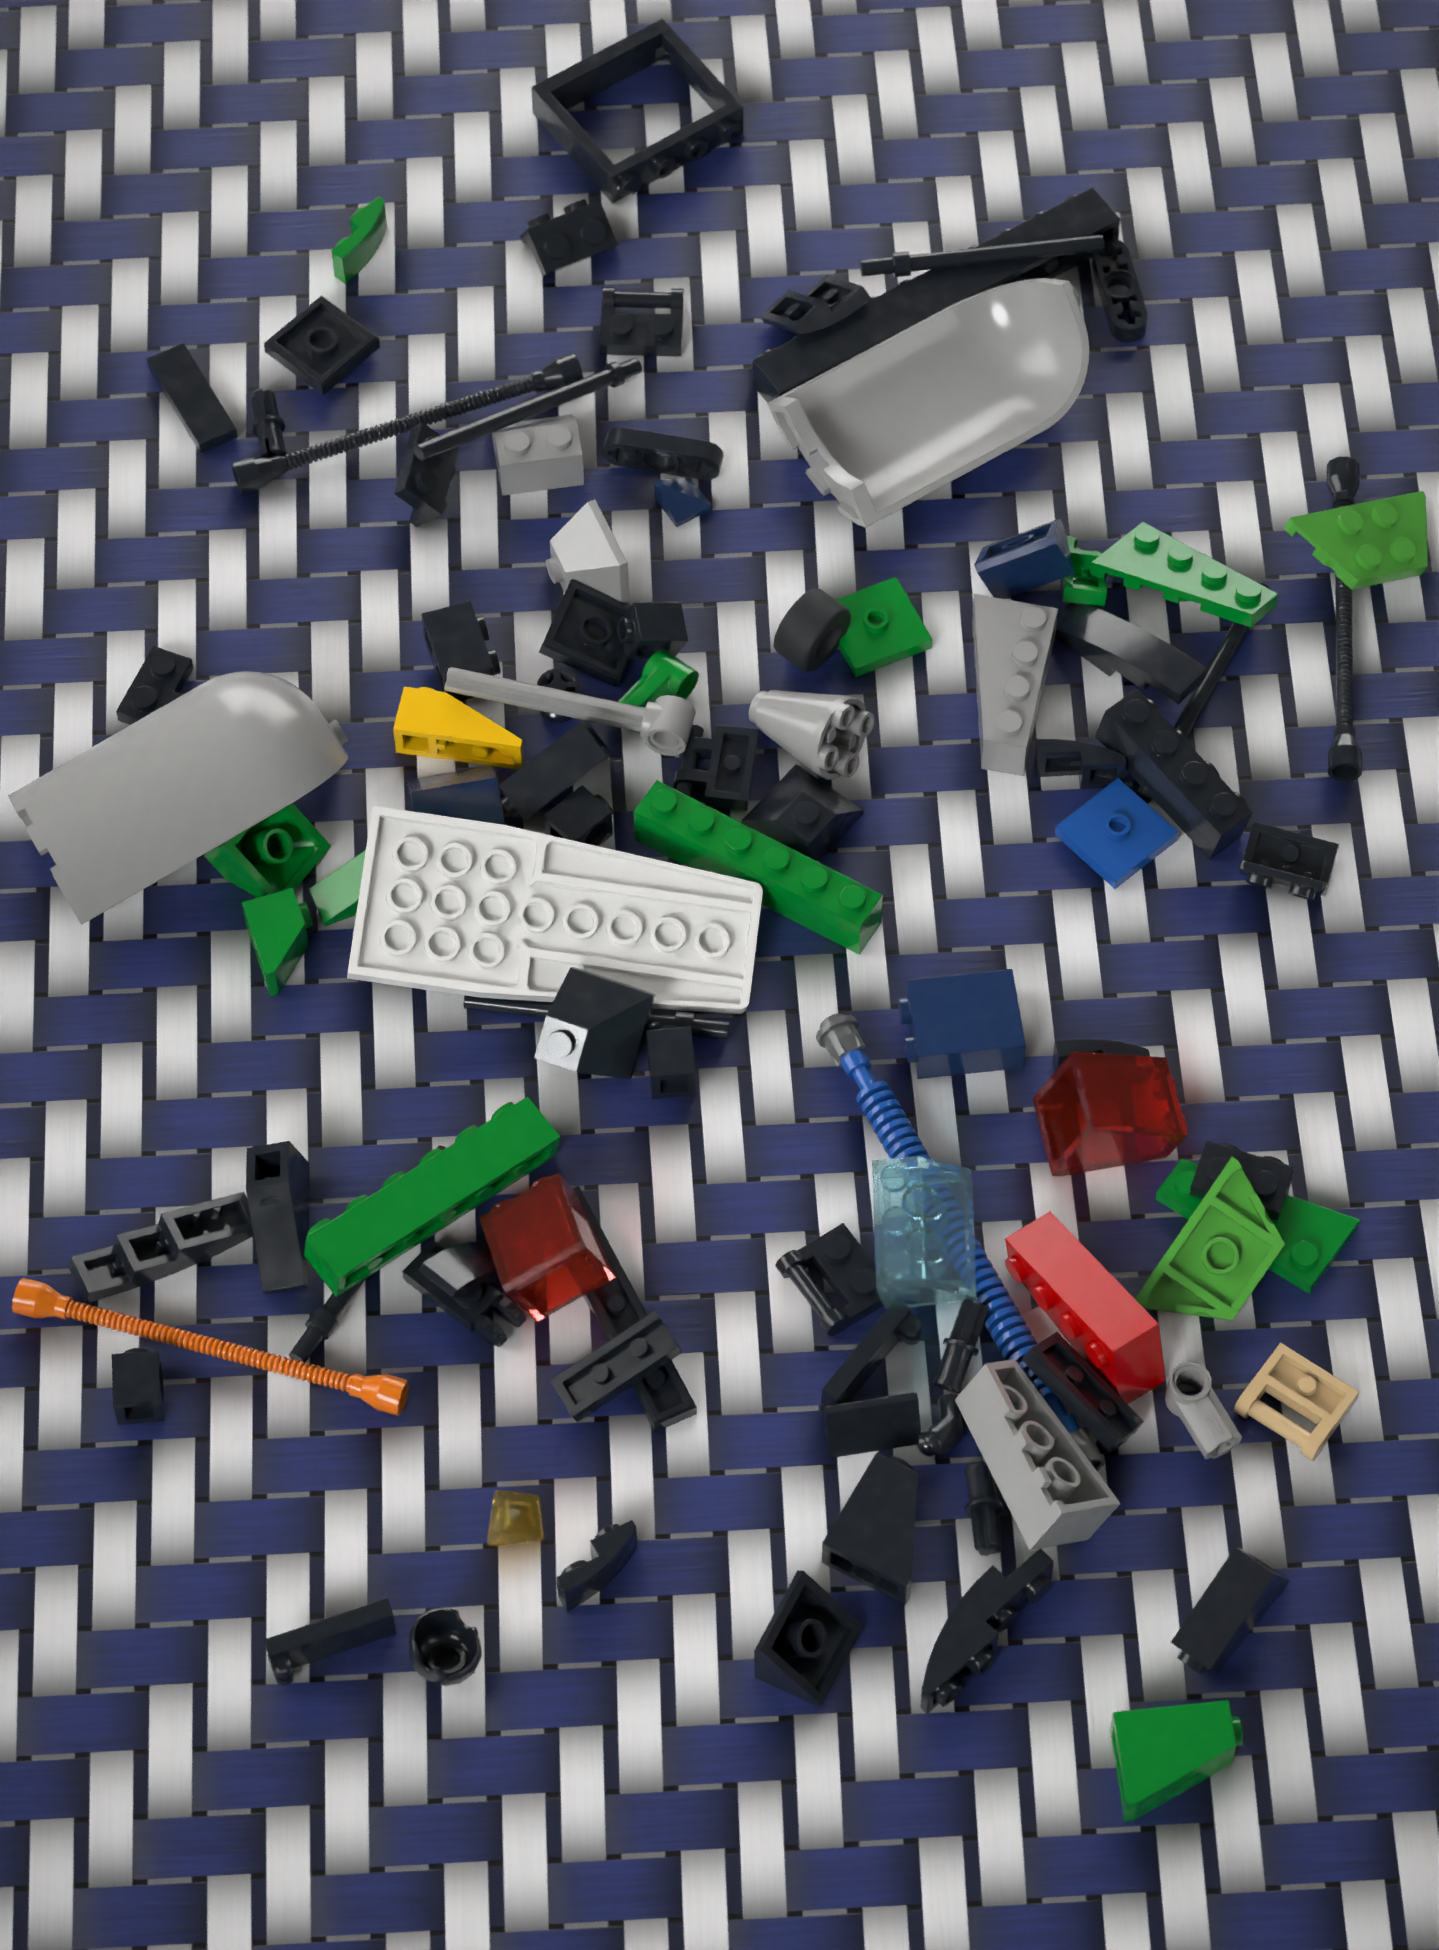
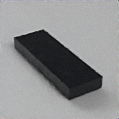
[147,343,238,453]

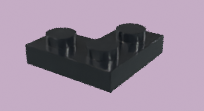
[116,646,193,725]

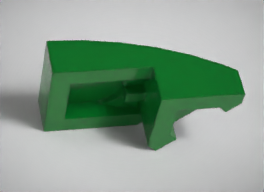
[1062,535,1107,607]

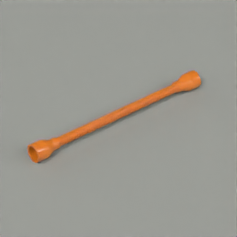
[12,1277,409,1416]

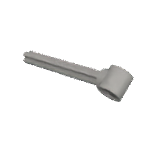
[445,667,696,756]

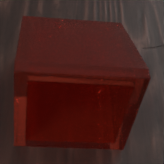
[1032,1051,1188,1176]
[479,1173,616,1322]

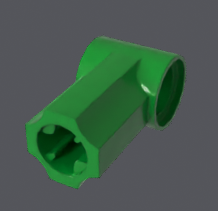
[618,649,699,732]

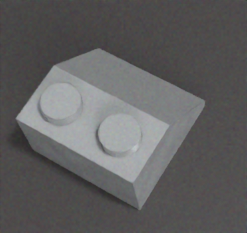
[492,415,584,496]

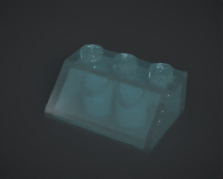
[872,1156,977,1309]

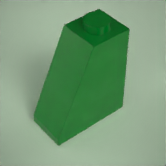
[1110,1700,1243,1822]

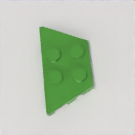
[1284,491,1428,590]
[1135,1157,1285,1321]

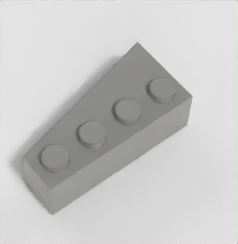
[972,594,1058,776]
[955,1359,1121,1550]

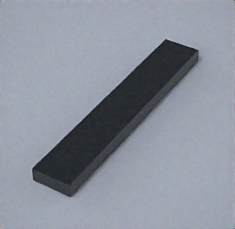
[537,1186,697,1432]

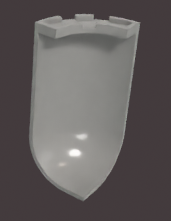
[767,278,1089,528]
[8,671,349,925]

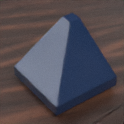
[654,478,712,527]

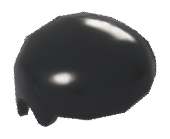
[409,1608,482,1686]

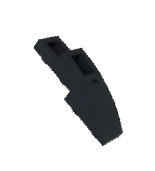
[920,1548,1054,1714]

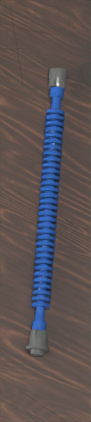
[816,1013,1105,1471]

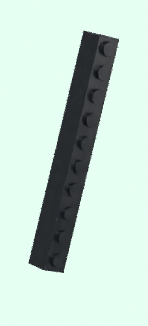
[753,187,1120,403]

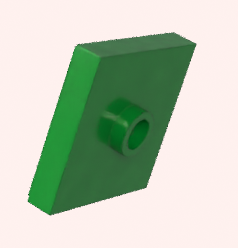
[835,577,933,677]

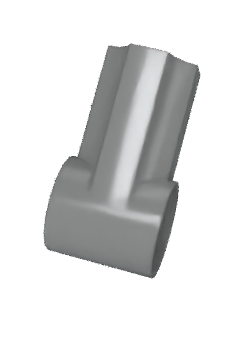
[1165,1362,1242,1460]

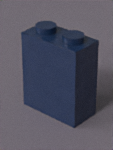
[898,969,1026,1079]

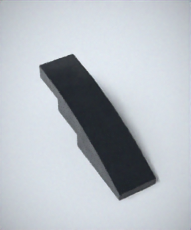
[1055,603,1207,705]
[68,1192,254,1303]

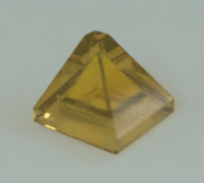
[487,1490,544,1546]

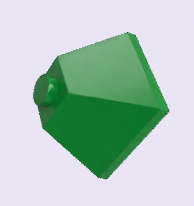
[203,803,331,898]

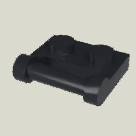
[599,287,684,357]
[775,1223,896,1336]

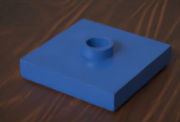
[1055,778,1179,889]

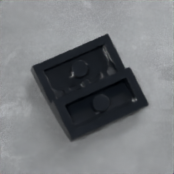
[760,275,871,335]

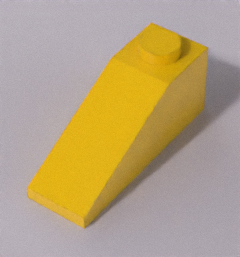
[393,686,524,770]

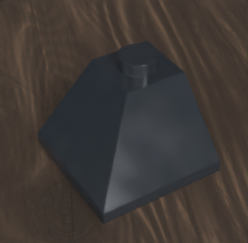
[741,764,864,862]
[534,967,656,1080]

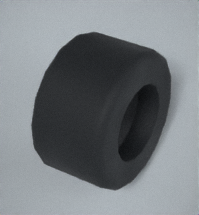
[773,589,851,672]

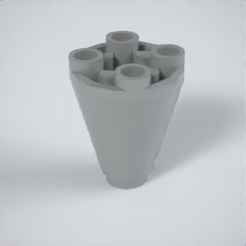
[749,690,874,780]

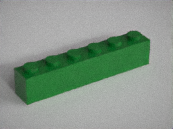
[634,780,883,955]
[304,1096,560,1297]

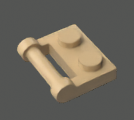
[1233,1342,1359,1461]

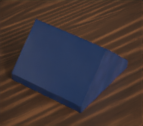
[974,518,1075,599]
[407,766,505,825]

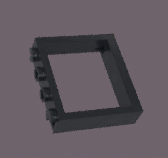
[531,18,743,204]

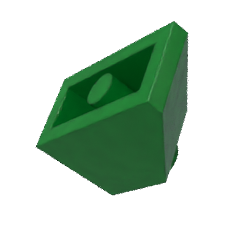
[242,888,313,997]

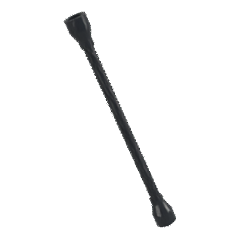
[231,353,583,495]
[1326,457,1362,782]

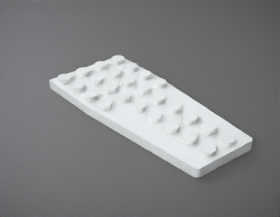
[347,806,763,1014]

